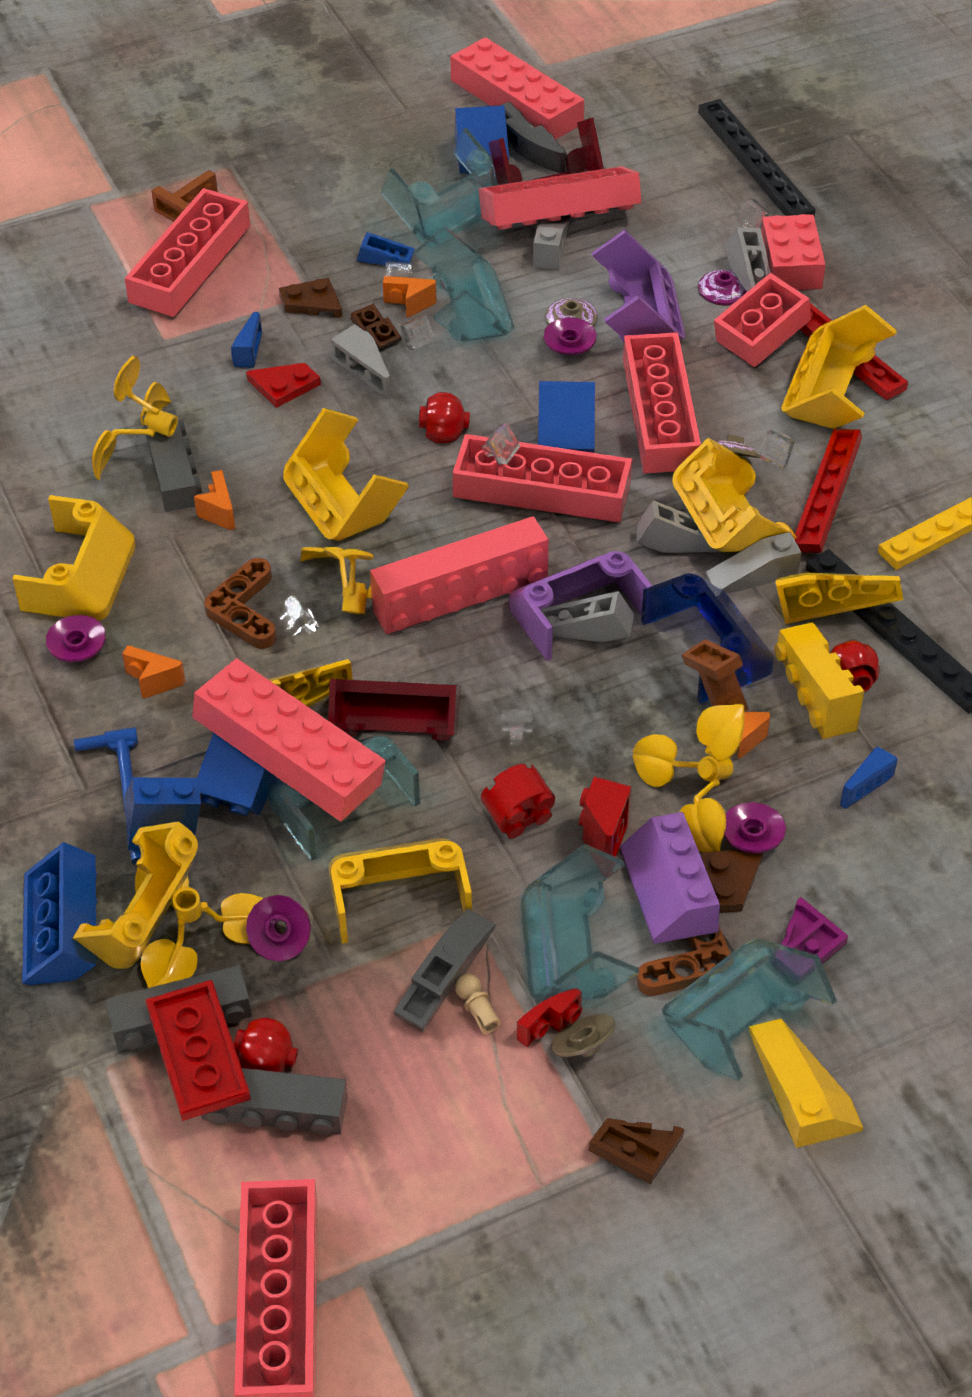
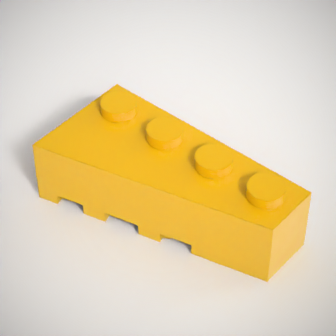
[774,622,864,739]

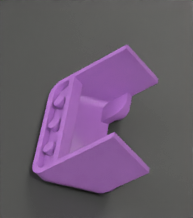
[592,229,685,342]
[509,551,652,661]

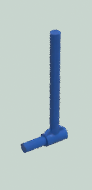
[74,727,141,865]

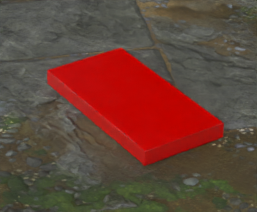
[145,980,251,1121]

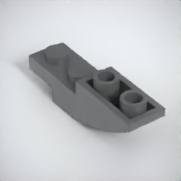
[501,102,567,173]
[394,908,496,1032]

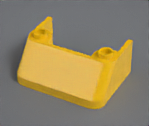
[781,305,897,429]
[283,408,409,541]
[12,495,136,621]
[329,838,472,944]

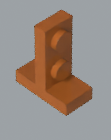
[151,170,218,222]
[681,639,748,712]

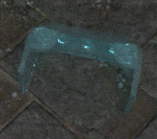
[381,128,498,245]
[414,226,514,342]
[268,736,420,861]
[521,844,639,1001]
[662,939,837,1081]

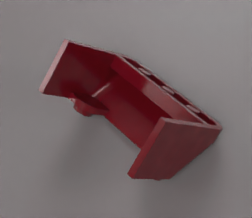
[488,118,604,185]
[328,679,461,741]

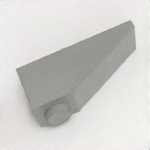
[533,217,571,270]
[725,227,771,292]
[331,324,391,398]
[636,500,719,553]
[706,532,801,596]
[541,591,634,642]

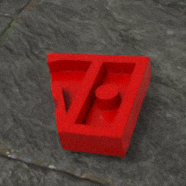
[246,363,321,408]

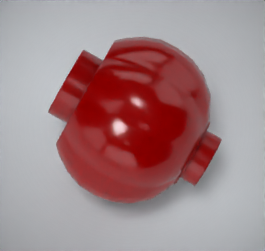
[419,392,470,443]
[830,640,880,692]
[233,1017,299,1072]

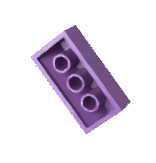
[620,812,720,944]

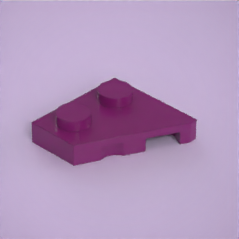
[777,897,848,981]

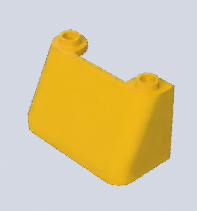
[672,438,797,552]
[73,821,198,969]

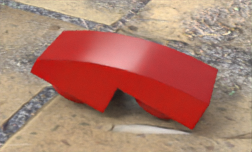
[517,988,583,1047]

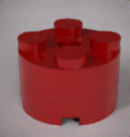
[481,764,555,839]

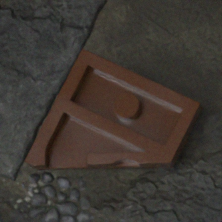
[279,277,343,318]
[701,850,764,913]
[588,1118,685,1184]

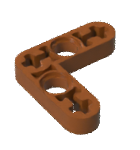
[204,558,276,649]
[637,927,732,996]

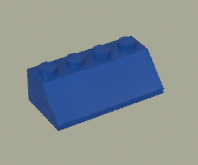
[22,842,97,985]

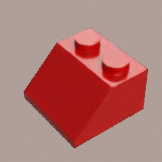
[579,777,631,875]

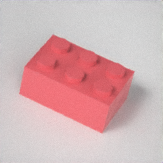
[761,214,826,290]
[714,273,811,368]

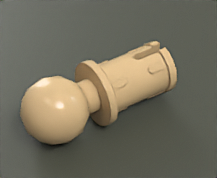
[455,973,501,1034]

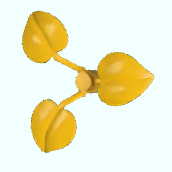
[92,355,178,481]
[300,547,374,614]
[632,704,744,853]
[135,867,263,988]

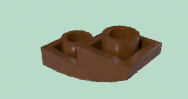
[350,303,402,350]

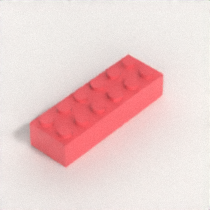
[450,37,584,140]
[478,166,641,229]
[125,188,250,317]
[623,332,701,474]
[452,434,632,523]
[370,516,549,634]
[192,658,386,822]
[234,1179,318,1397]

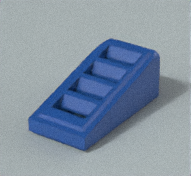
[357,232,415,268]
[231,312,262,368]
[840,746,898,809]

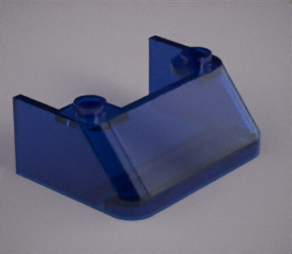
[641,573,774,703]

